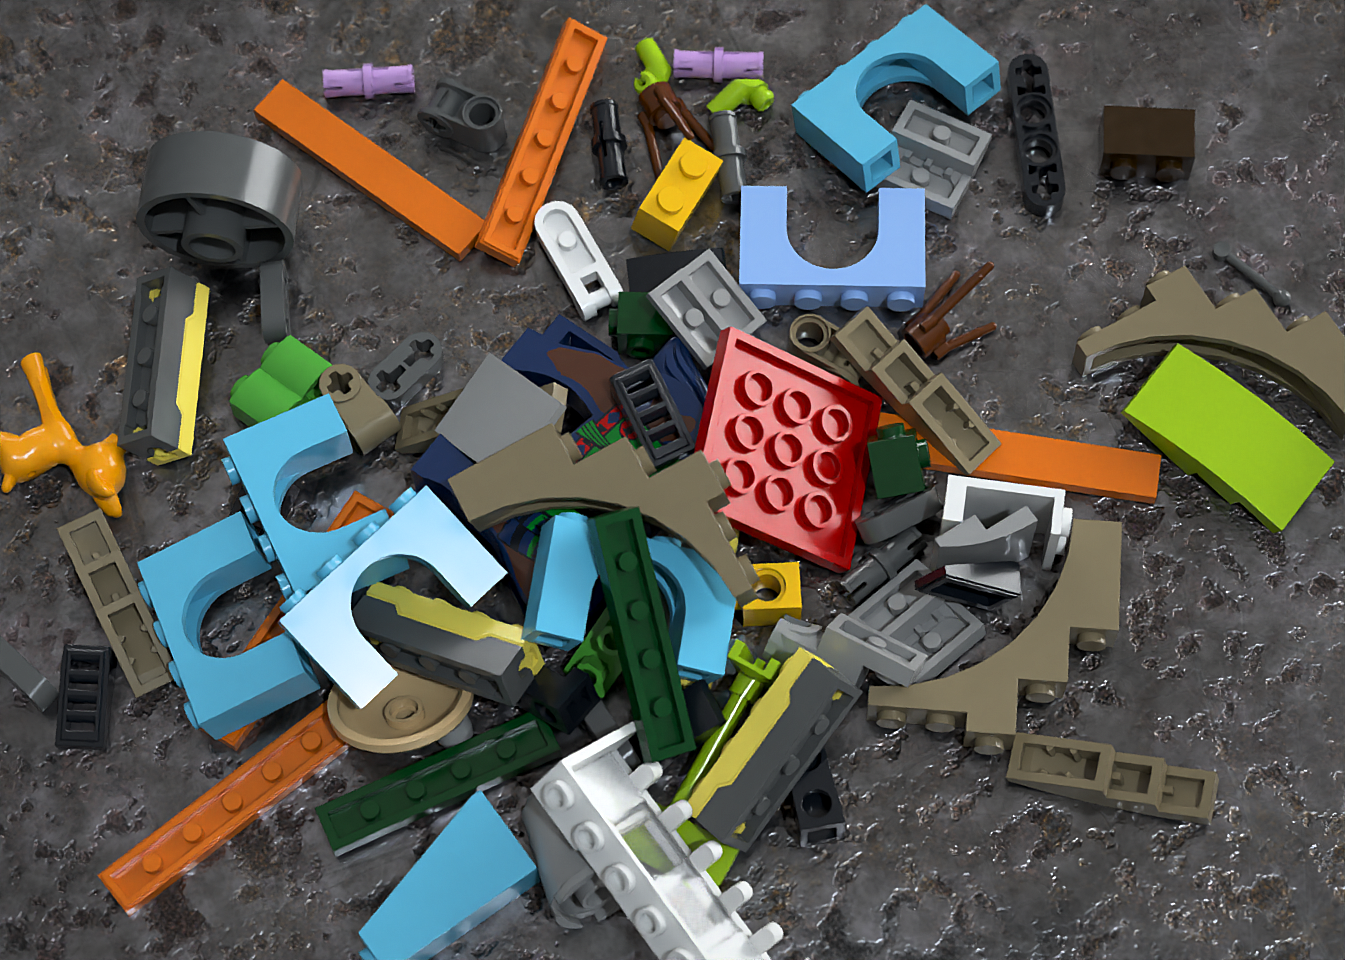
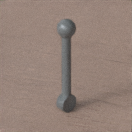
[1212,241,1291,307]

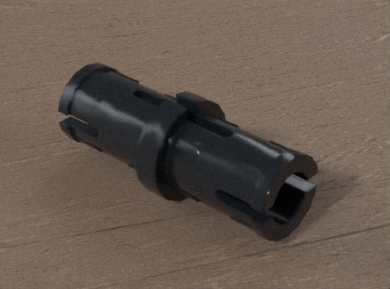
[590,99,629,191]

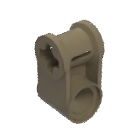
[787,314,861,387]
[319,364,401,456]

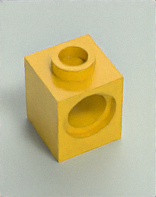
[735,562,802,627]

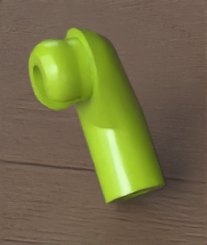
[633,38,672,95]
[706,79,774,113]

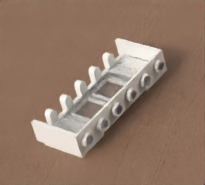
[531,721,809,960]

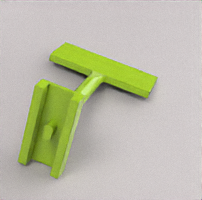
[622,639,782,890]

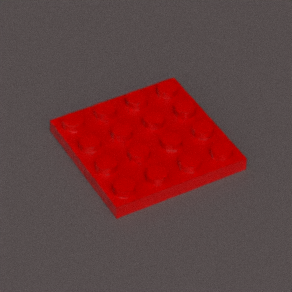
[694,326,883,573]

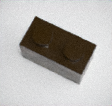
[1098,105,1195,182]

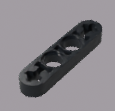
[1006,54,1065,217]

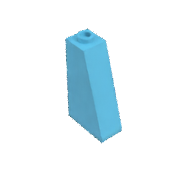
[358,790,540,960]

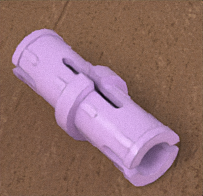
[674,47,763,83]
[323,63,415,99]

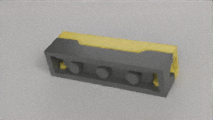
[117,266,210,466]
[351,582,545,707]
[687,647,863,852]

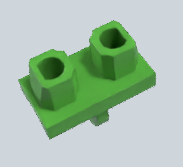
[563,607,622,699]

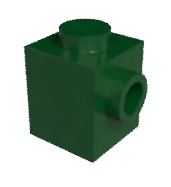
[608,292,675,359]
[867,423,931,499]

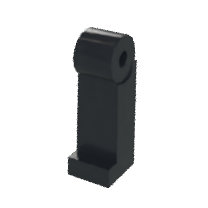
[516,666,600,735]
[789,746,846,847]

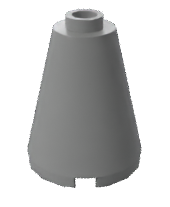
[522,793,621,929]

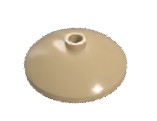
[327,665,474,754]

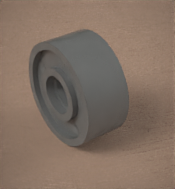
[136,131,304,268]

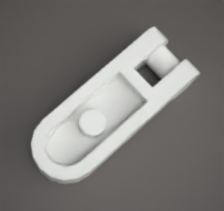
[534,201,623,321]

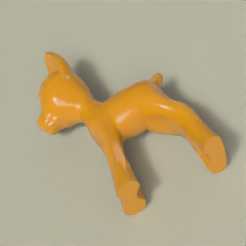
[0,352,127,518]

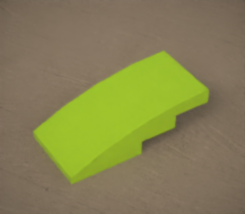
[1120,343,1335,533]

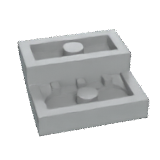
[875,99,992,220]
[646,248,767,370]
[434,353,567,463]
[930,505,1038,572]
[848,559,986,685]

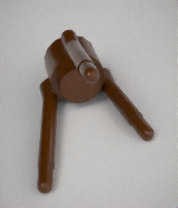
[637,81,714,181]
[901,261,997,360]

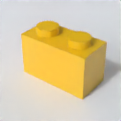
[631,137,723,252]

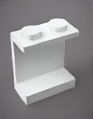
[939,475,1072,571]

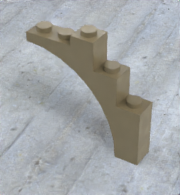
[1072,266,1345,440]
[447,423,760,607]
[866,519,1122,755]

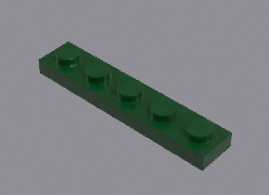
[586,506,696,763]
[315,713,562,857]

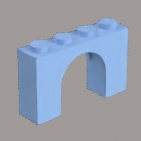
[739,186,925,311]

